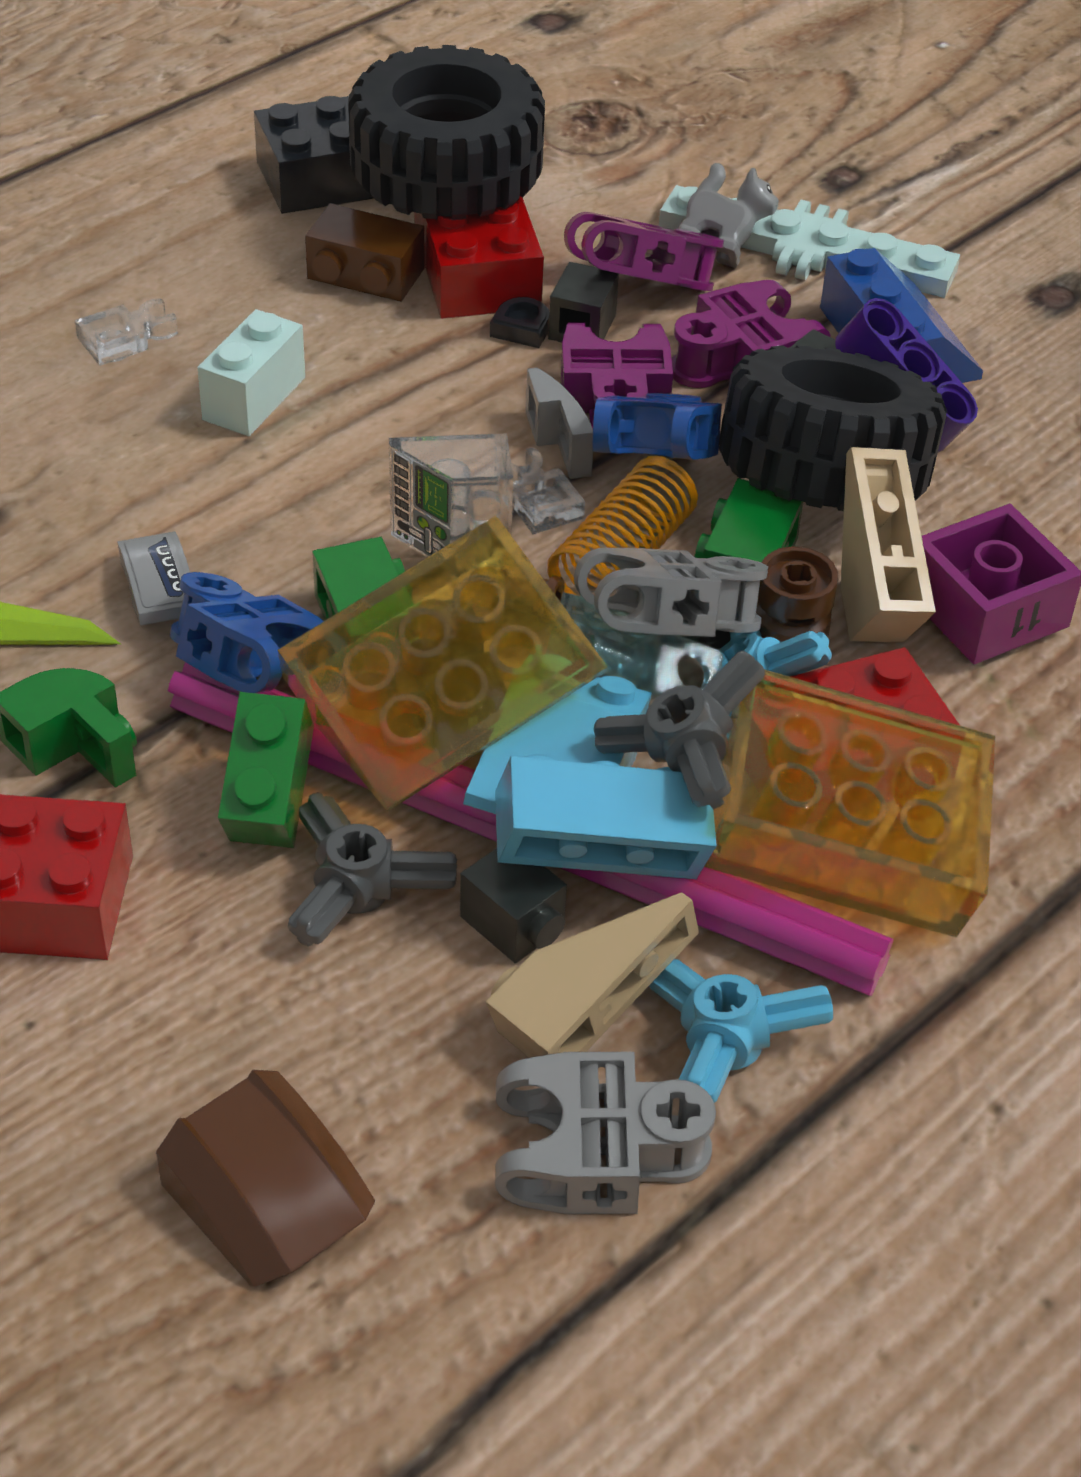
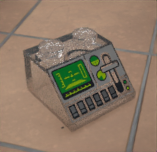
[389,433,513,571]

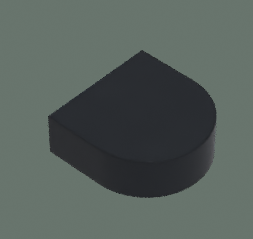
[490,297,549,348]

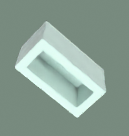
[197,309,305,436]

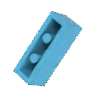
[495,754,717,879]

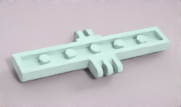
[659,185,961,298]

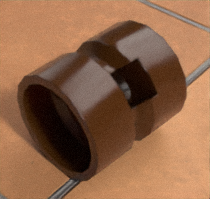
[756,546,838,642]

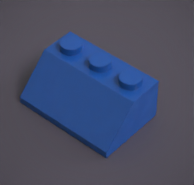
[820,248,983,383]

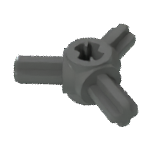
[593,651,765,809]
[288,792,457,947]

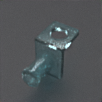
[573,630,723,696]

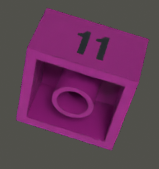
[922,503,1081,665]

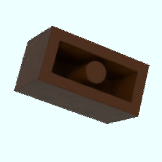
[305,203,425,302]

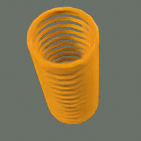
[547,456,698,612]

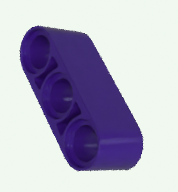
[835,298,978,452]

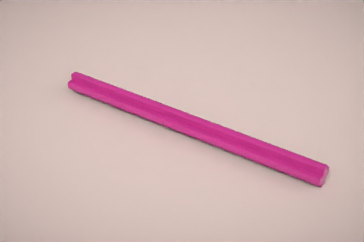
[168,662,894,996]

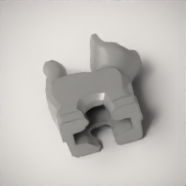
[678,163,779,268]

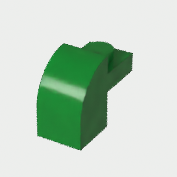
[0,668,137,788]

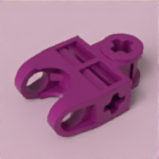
[564,212,724,291]
[672,280,831,388]
[560,323,673,428]

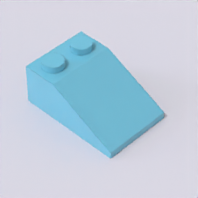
[463,657,652,814]

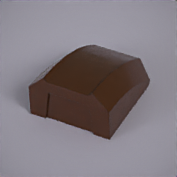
[156,1070,375,1287]

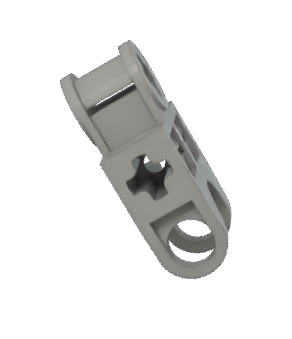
[574,548,768,637]
[495,1052,716,1214]

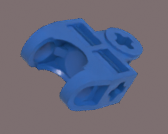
[592,393,722,460]
[170,572,345,693]

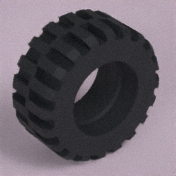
[348,45,545,220]
[719,345,947,511]

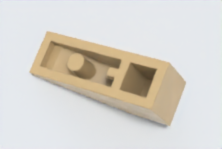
[841,447,936,642]
[485,892,699,1058]

